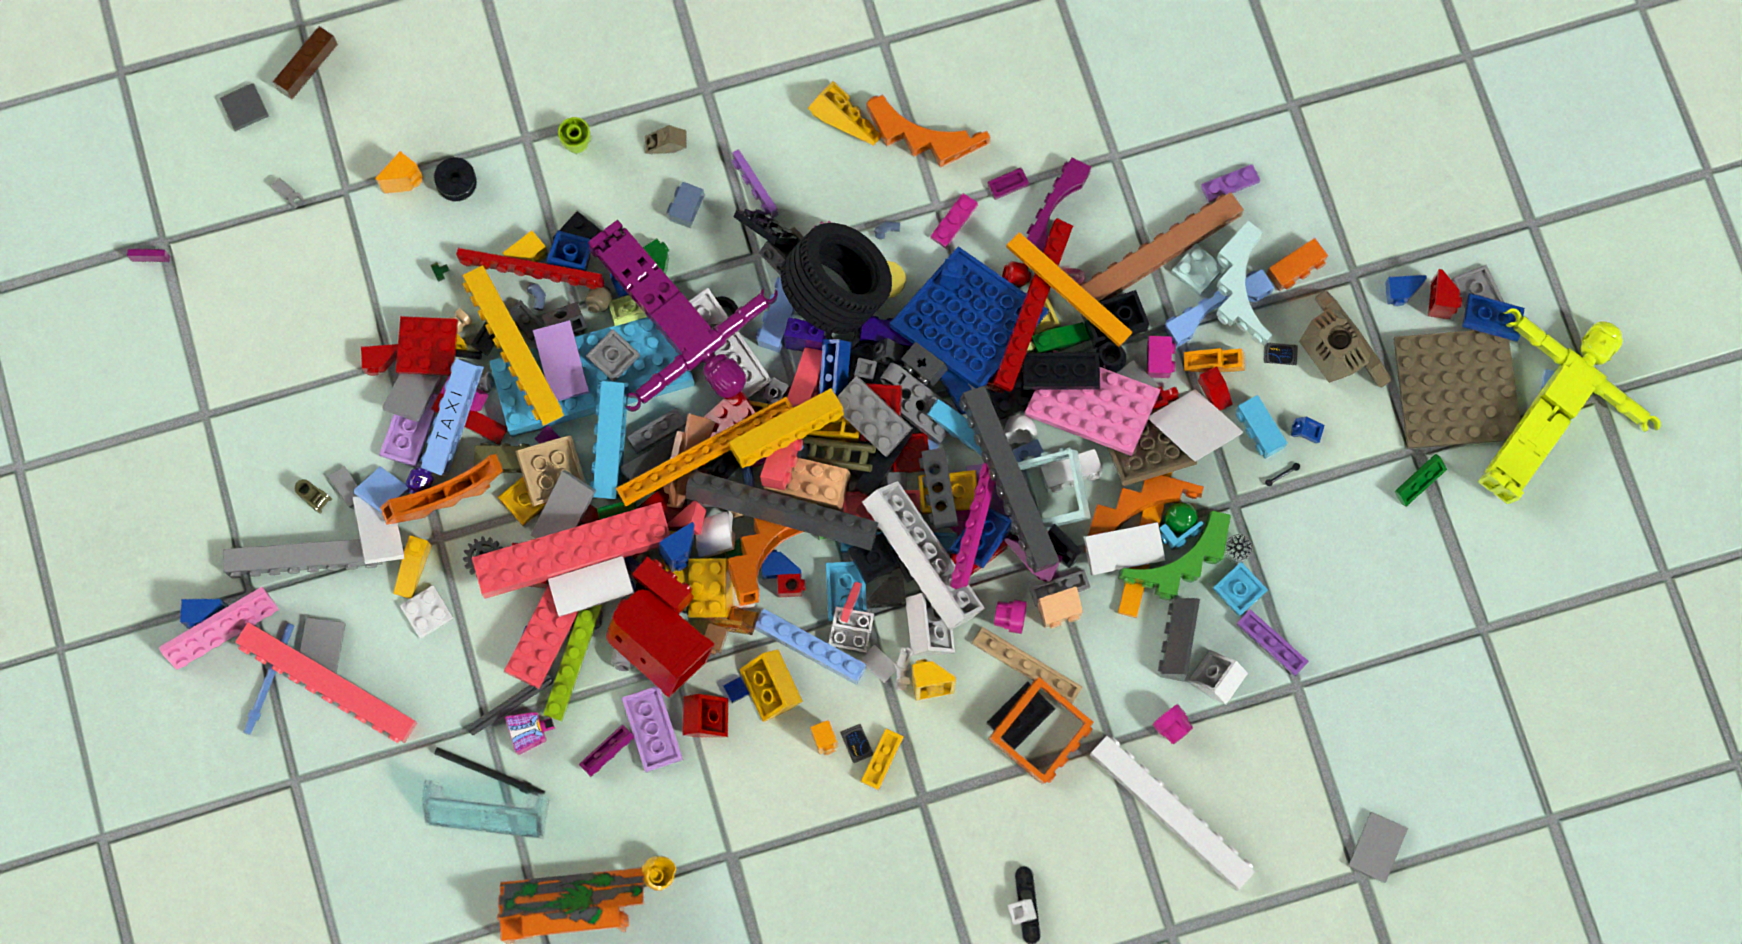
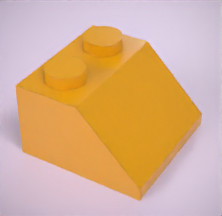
[375,151,423,193]

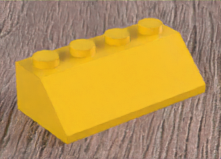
[911,659,956,701]

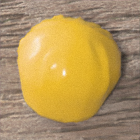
[642,856,676,891]

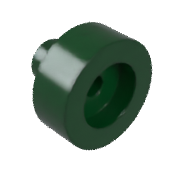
[431,262,450,282]

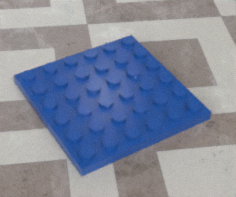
[889,246,1049,389]

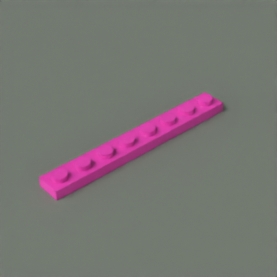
[950,463,995,589]

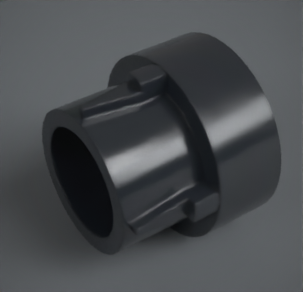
[1095,341,1126,373]

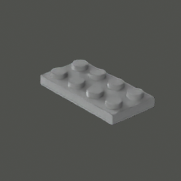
[837,376,912,457]

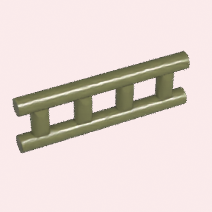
[801,437,876,472]

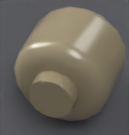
[585,285,613,313]

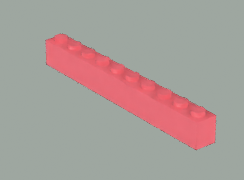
[235,622,417,743]

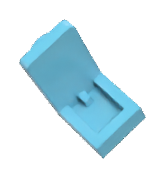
[1159,521,1204,550]

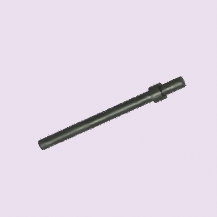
[434,747,545,798]

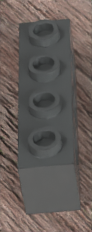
[919,448,958,530]

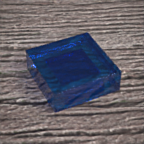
[723,677,750,704]

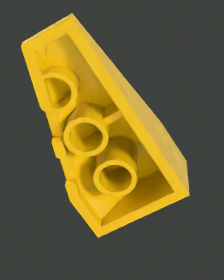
[808,81,882,146]

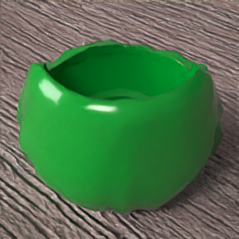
[1165,502,1198,535]

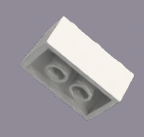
[905,593,955,656]

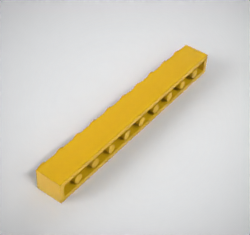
[462,265,564,426]

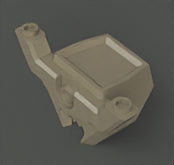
[1299,291,1391,387]

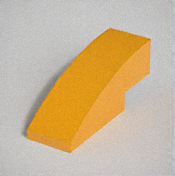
[1184,348,1245,372]

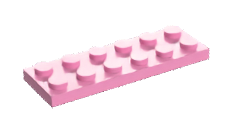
[159,587,279,670]

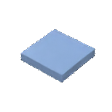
[354,467,409,513]

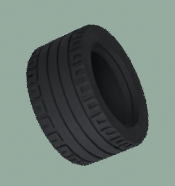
[781,223,892,334]

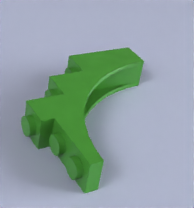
[1118,511,1231,600]

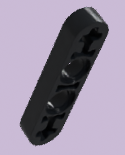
[1015,866,1041,944]

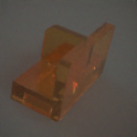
[713,606,759,635]

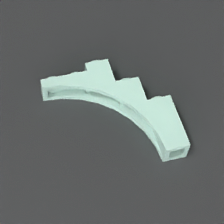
[1216,220,1272,346]

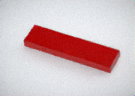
[431,393,508,445]

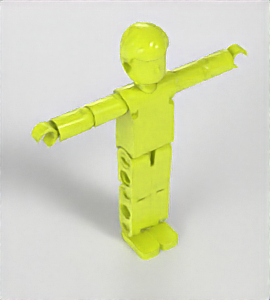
[1478,308,1661,504]

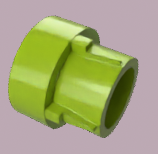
[558,117,591,154]

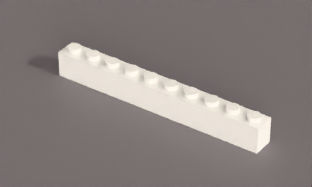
[1090,736,1255,891]

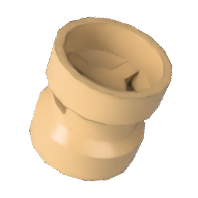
[449,308,473,334]

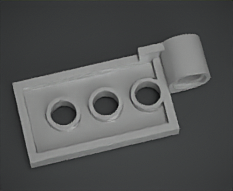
[880,363,960,444]

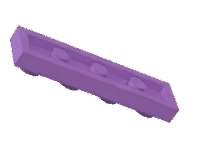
[732,149,778,219]
[1236,609,1309,676]

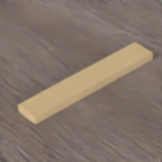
[972,627,1082,704]

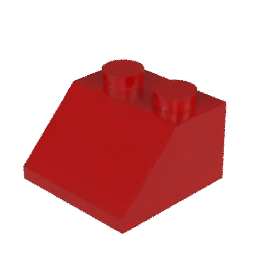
[1428,269,1462,319]
[683,694,728,737]

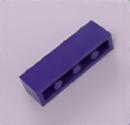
[860,315,913,350]

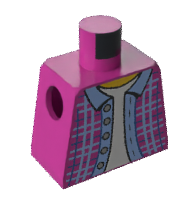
[505,712,555,755]

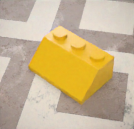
[739,649,803,722]

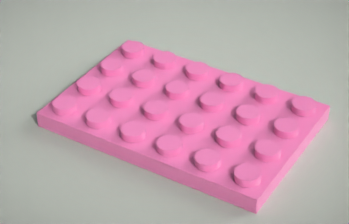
[1025,350,1160,456]

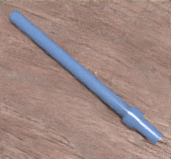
[243,623,294,735]

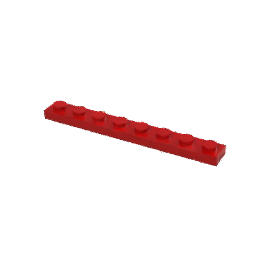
[456,248,605,289]

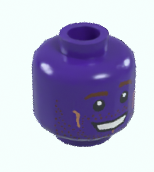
[405,467,434,494]

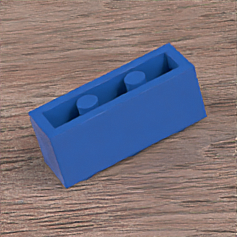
[819,339,851,397]

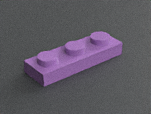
[1201,164,1260,203]

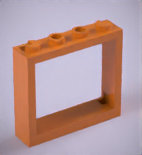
[988,677,1094,784]

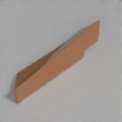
[663,414,715,509]

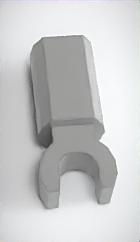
[272,178,304,208]

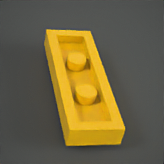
[861,728,904,791]

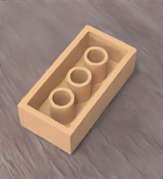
[764,458,851,511]

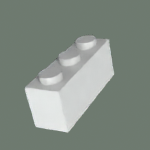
[1040,449,1103,493]

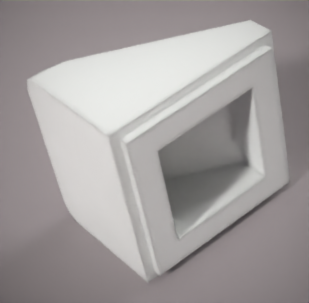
[1008,899,1036,925]

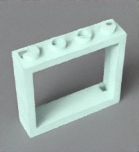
[1009,447,1091,535]

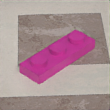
[930,193,978,248]

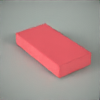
[841,582,862,623]

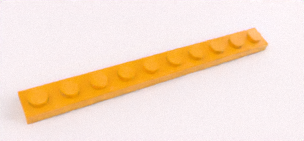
[616,397,793,506]

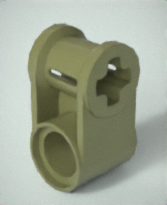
[294,479,332,514]

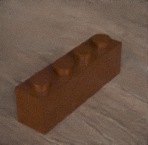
[273,26,338,100]

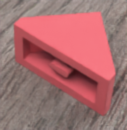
[667,501,706,535]

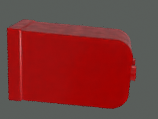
[606,590,715,698]

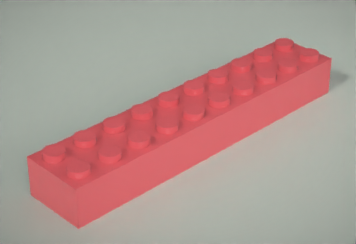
[472,502,670,599]

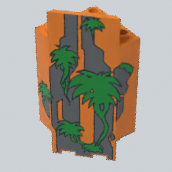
[497,867,644,944]

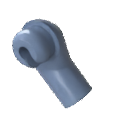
[874,221,900,239]
[527,283,546,311]

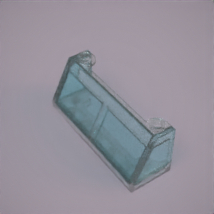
[422,780,549,839]

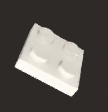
[400,585,454,639]

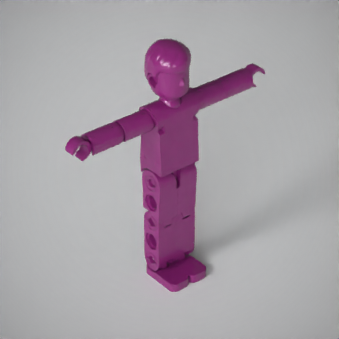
[588,220,778,412]

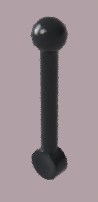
[1265,463,1300,486]

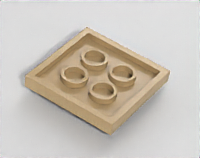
[516,435,586,506]

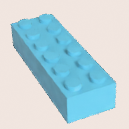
[590,381,629,499]

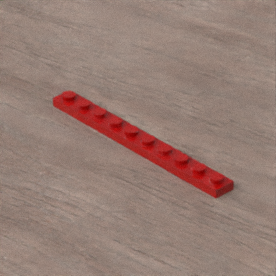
[993,218,1073,392]

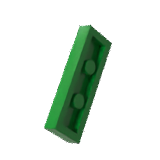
[1395,454,1447,507]

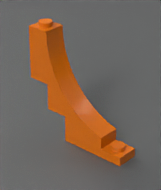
[867,95,990,167]
[1084,475,1204,552]

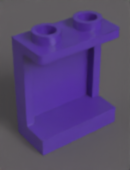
[784,318,826,352]

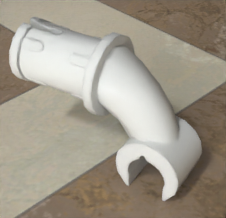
[895,647,913,691]

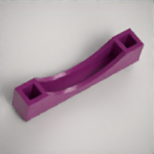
[1027,157,1092,252]

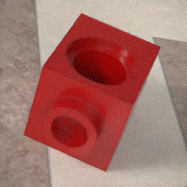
[777,574,805,598]

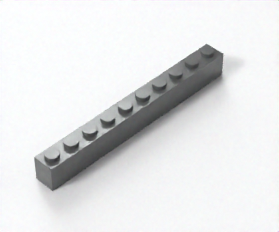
[959,386,1059,573]
[686,470,879,551]

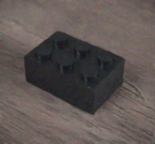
[1081,290,1149,349]

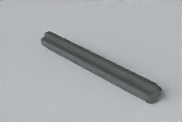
[467,674,553,735]

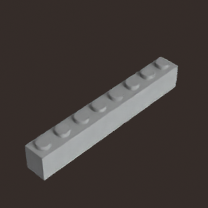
[223,539,383,578]

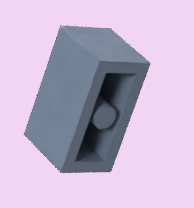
[667,182,705,228]

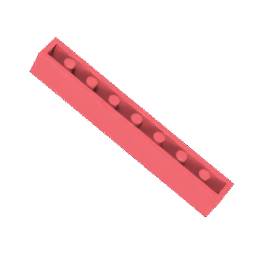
[760,347,822,491]

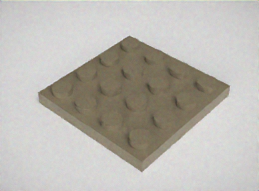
[1107,405,1197,486]

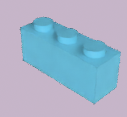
[1236,395,1287,459]

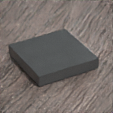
[220,83,269,131]

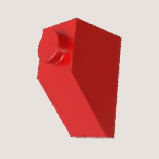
[361,344,398,376]
[1198,366,1233,411]

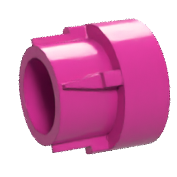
[994,599,1027,634]
[1152,704,1193,745]

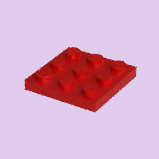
[396,316,458,376]

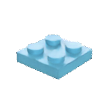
[1213,562,1268,617]

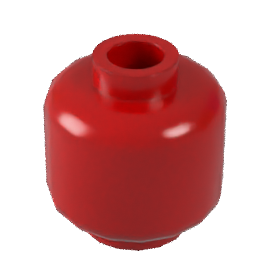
[1002,261,1031,287]

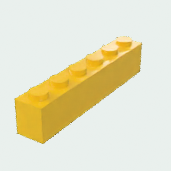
[729,388,844,468]

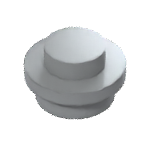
[479,373,495,392]

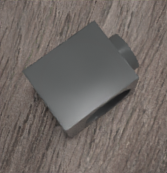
[873,338,904,368]

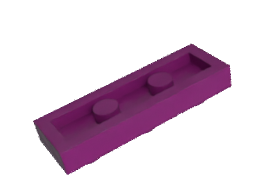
[579,724,634,777]

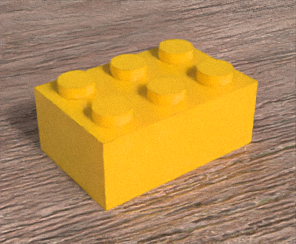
[688,558,733,618]

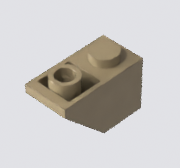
[645,125,687,154]

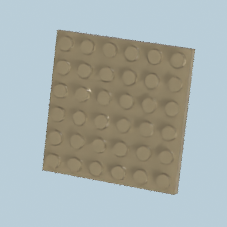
[1393,330,1520,449]

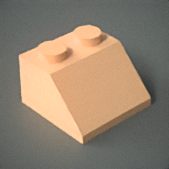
[1037,587,1083,629]

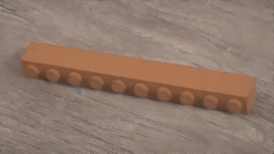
[1079,192,1244,302]

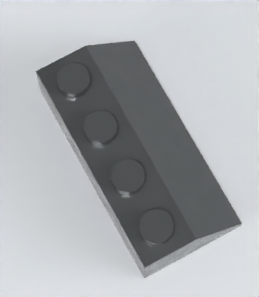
[1158,598,1200,681]

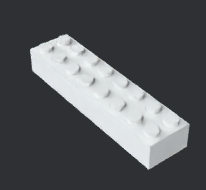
[863,481,985,630]

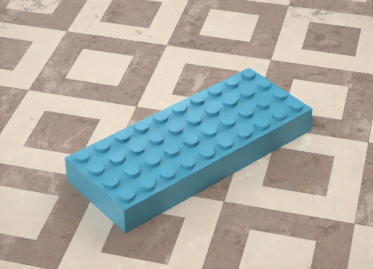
[489,317,695,437]

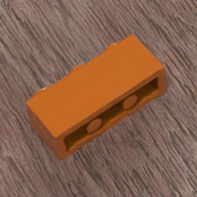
[1267,238,1328,291]

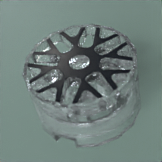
[1224,534,1253,564]

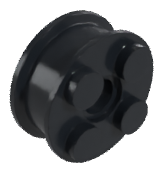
[434,157,477,202]

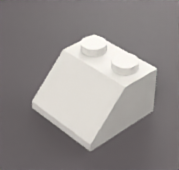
[1188,650,1248,704]

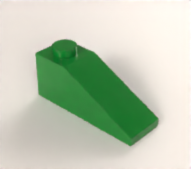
[1031,322,1090,353]

